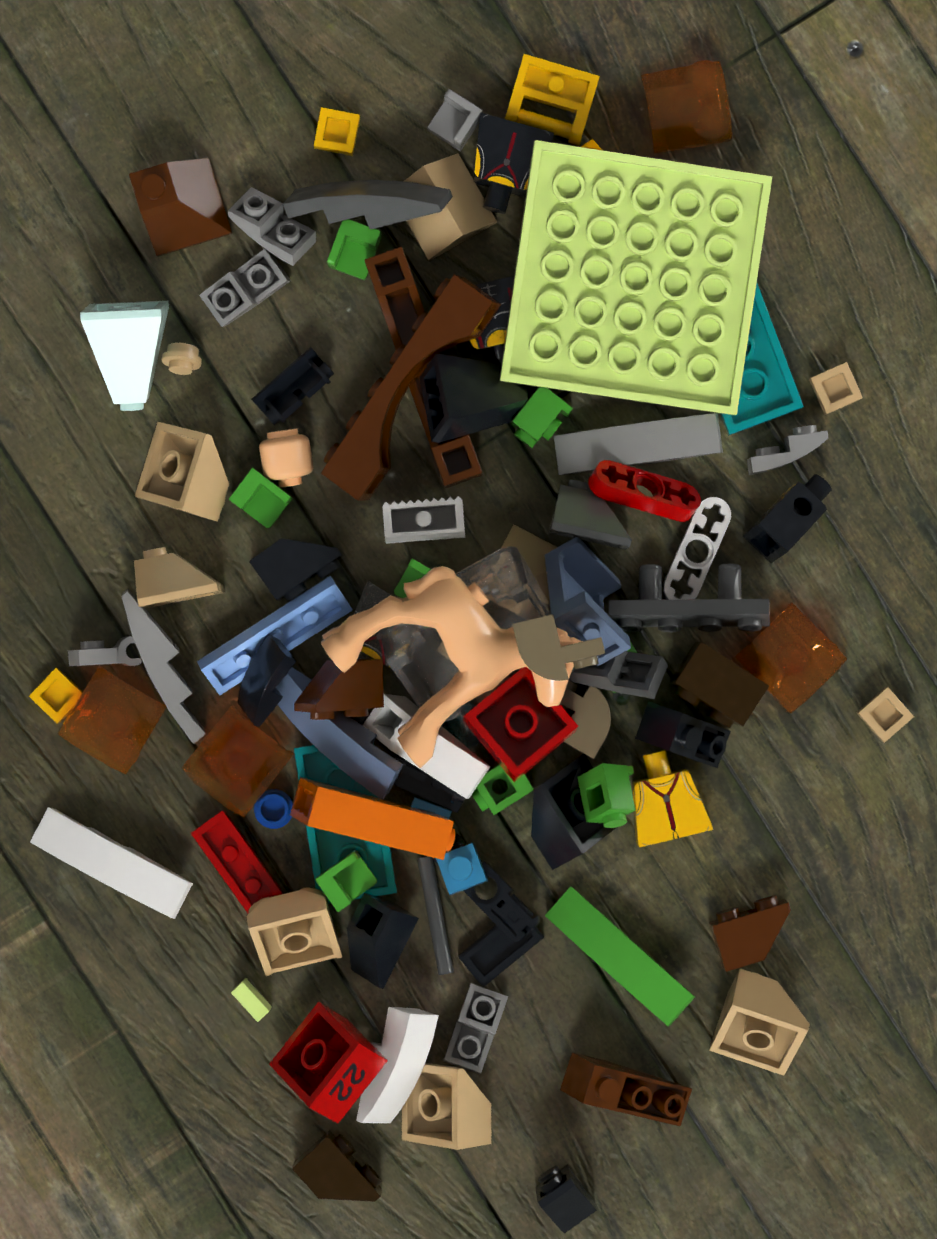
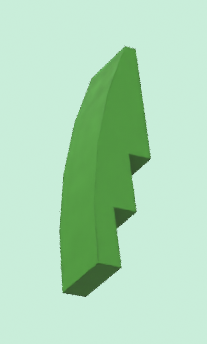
[545,886,695,1027]

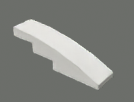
[30,807,193,919]

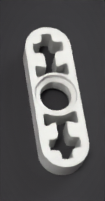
[663,497,731,600]

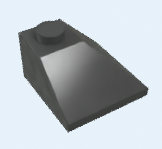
[549,480,632,550]

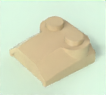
[247,888,343,976]

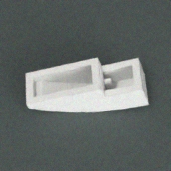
[356,1007,439,1123]

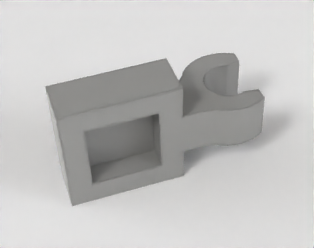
[68,636,142,666]

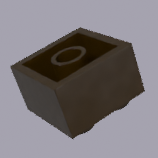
[670,642,769,728]

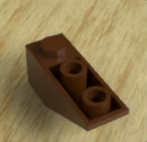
[560,1052,692,1126]

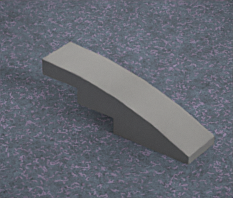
[554,413,723,475]
[121,588,206,744]

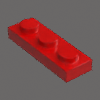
[191,810,284,914]

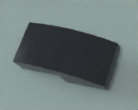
[238,634,296,727]

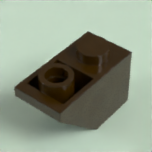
[292,1130,382,1202]

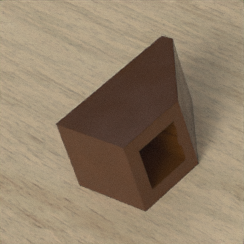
[294,658,384,720]
[709,895,791,972]

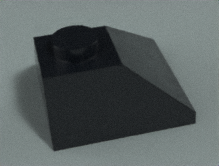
[531,754,617,870]

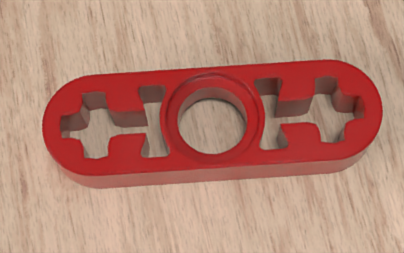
[588,460,701,522]

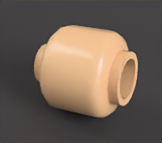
[259,428,314,488]

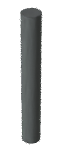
[417,856,454,975]

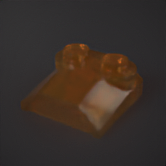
[641,60,732,154]
[735,602,847,714]
[57,665,166,774]
[182,705,294,817]

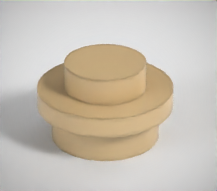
[162,343,202,375]

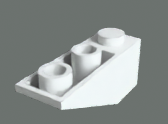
[363,694,491,799]

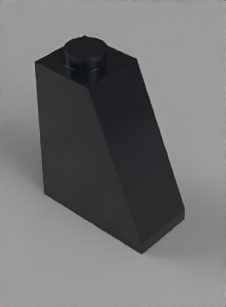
[419,353,528,443]

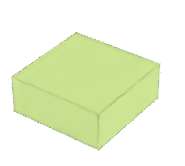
[231,978,272,1022]

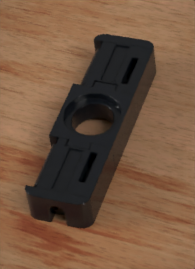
[433,834,540,943]

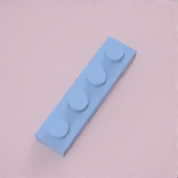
[197,576,353,695]

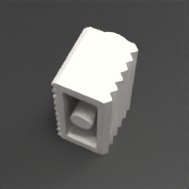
[382,496,465,544]

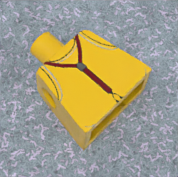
[632,750,713,848]

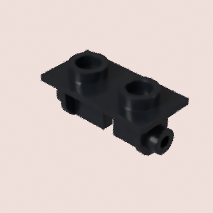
[251,347,334,426]
[393,755,465,813]

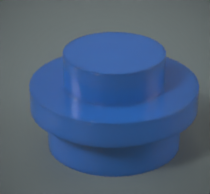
[254,789,293,829]

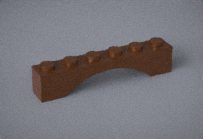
[364,246,482,489]
[321,275,502,501]

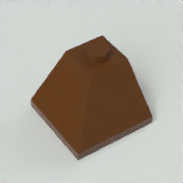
[129,158,232,257]

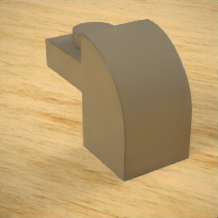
[512,614,605,681]
[560,681,611,759]

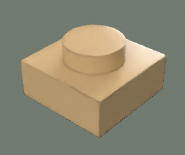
[809,362,863,415]
[856,687,914,743]

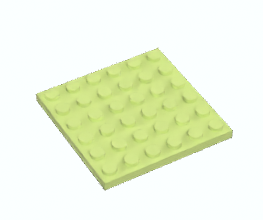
[500,140,772,415]

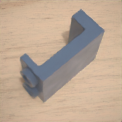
[545,537,631,666]

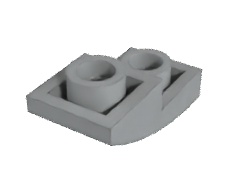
[228,187,316,266]
[199,248,291,327]
[747,425,828,475]
[443,983,508,1074]

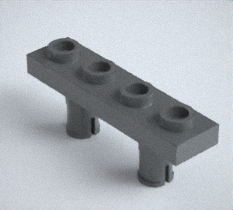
[609,564,770,632]

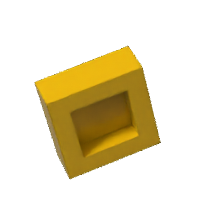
[314,107,360,156]
[29,668,86,724]

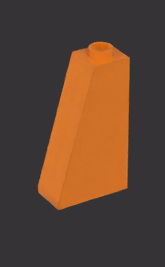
[290,777,455,860]

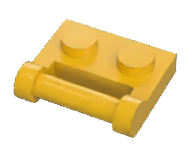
[505,54,600,146]

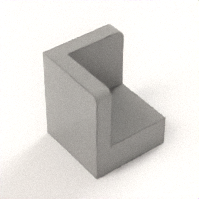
[427,89,482,152]

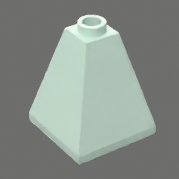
[80,301,169,411]

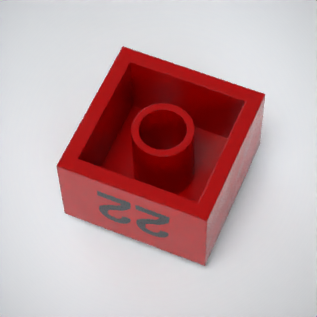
[463,667,579,783]
[269,1002,388,1124]

